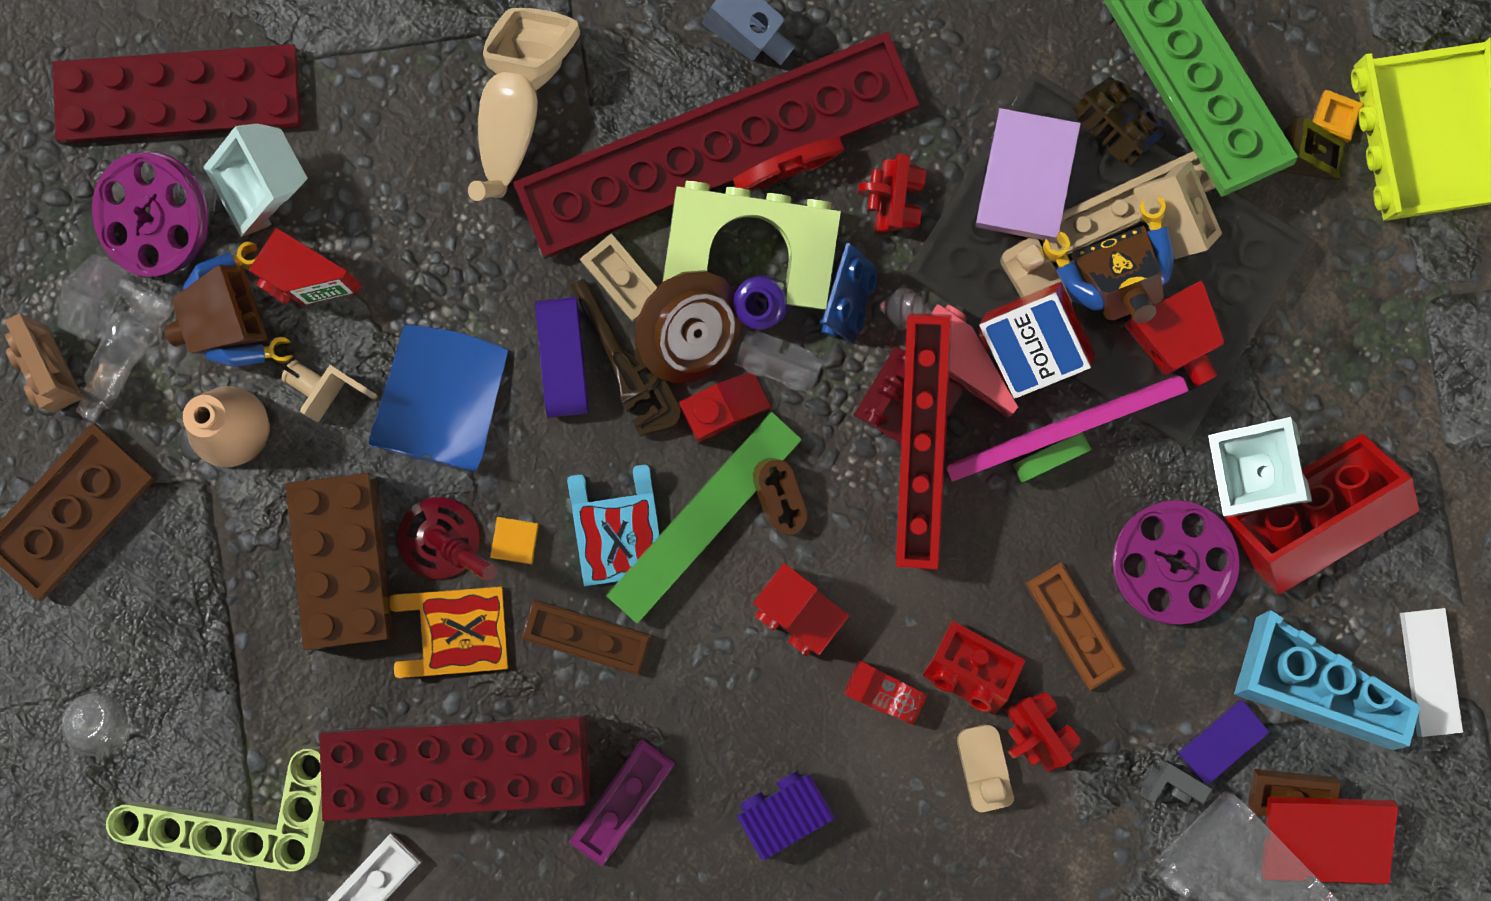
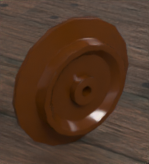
[635,270,742,383]

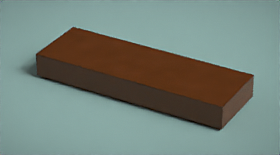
[521,600,652,676]

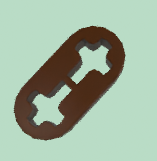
[753,458,807,535]

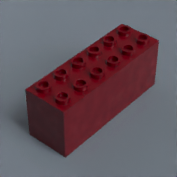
[319,715,591,821]

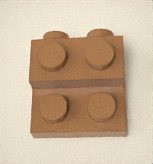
[4,313,83,413]

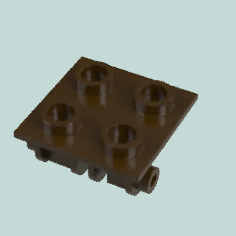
[1073,76,1167,167]

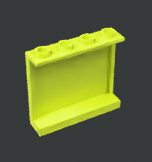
[1351,37,1491,221]

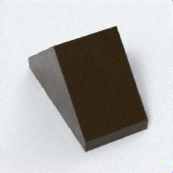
[1278,117,1345,180]

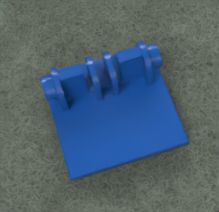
[819,243,877,344]

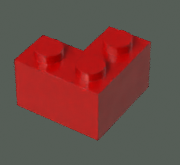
[752,563,849,657]

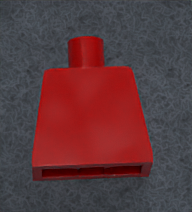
[1125,281,1224,387]

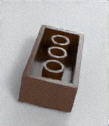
[285,473,395,650]

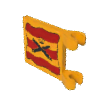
[389,587,508,678]

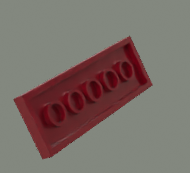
[52,44,302,144]

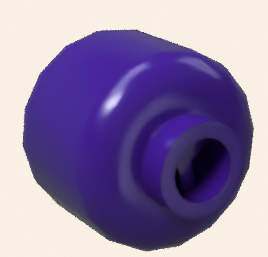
[733,275,790,330]

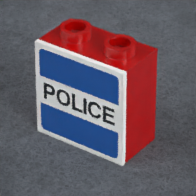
[979,281,1095,399]

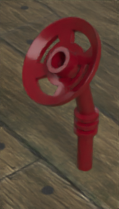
[397,497,497,582]

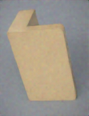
[1134,160,1222,259]

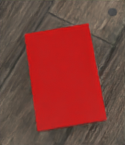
[1260,797,1398,884]

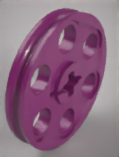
[92,152,208,277]
[1112,500,1239,625]

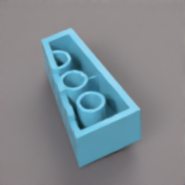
[1234,610,1420,750]

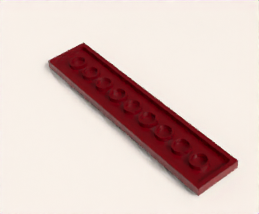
[513,32,919,259]

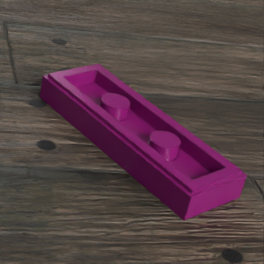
[569,739,676,867]

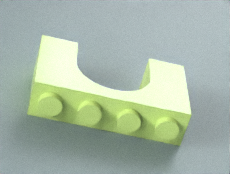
[663,181,841,310]

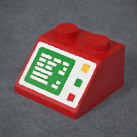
[249,228,362,306]

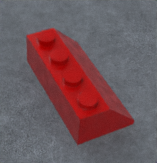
[1224,433,1419,595]

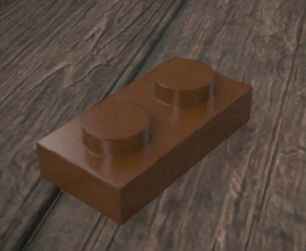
[1247,769,1341,816]

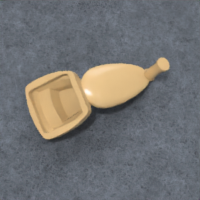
[468,8,580,201]

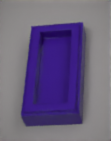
[1177,700,1269,786]

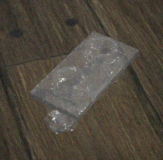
[735,330,824,394]

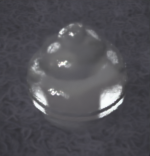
[880,287,924,329]

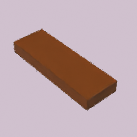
[1024,562,1126,690]

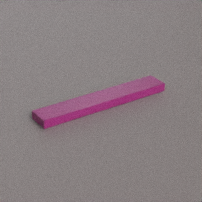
[946,376,1188,482]

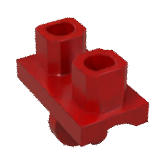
[857,153,926,234]
[1004,692,1081,772]

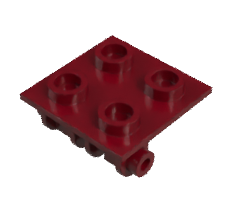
[853,346,965,444]

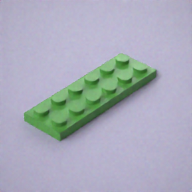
[1103,0,1298,197]

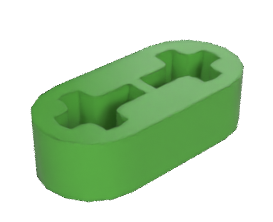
[1013,432,1091,483]

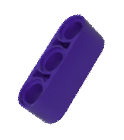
[535,297,589,418]

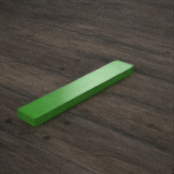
[606,412,802,624]

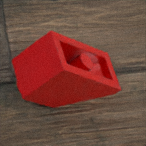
[679,371,771,444]

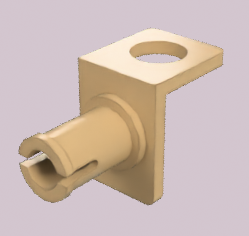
[282,360,379,422]

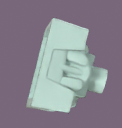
[204,123,308,237]
[1208,417,1312,517]

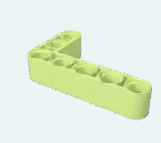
[106,747,324,871]

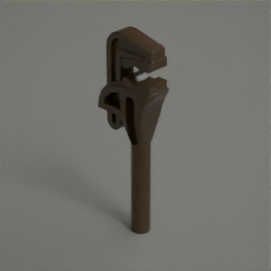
[570,279,681,437]

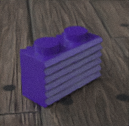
[737,770,835,861]

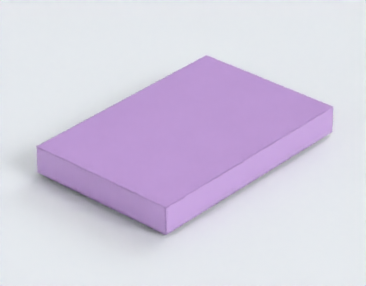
[975,108,1080,242]

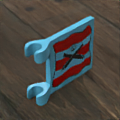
[567,465,660,586]

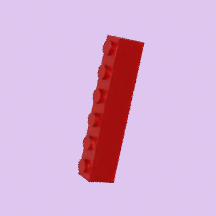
[896,313,952,569]

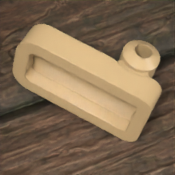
[1000,238,1072,303]
[957,724,1014,812]

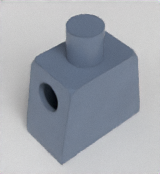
[702,0,795,65]

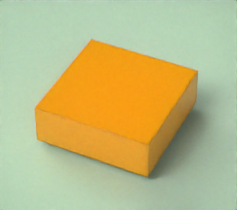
[1312,90,1364,143]
[490,517,539,565]

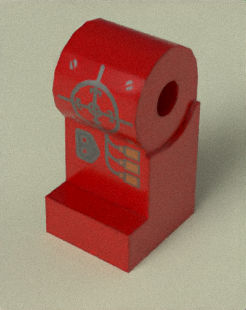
[843,660,928,726]

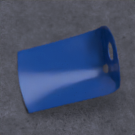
[368,324,509,471]

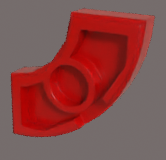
[733,137,845,191]

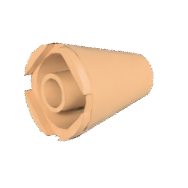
[183,386,270,468]

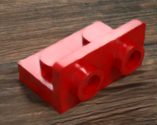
[923,620,1026,715]

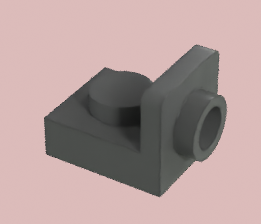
[1140,760,1212,805]

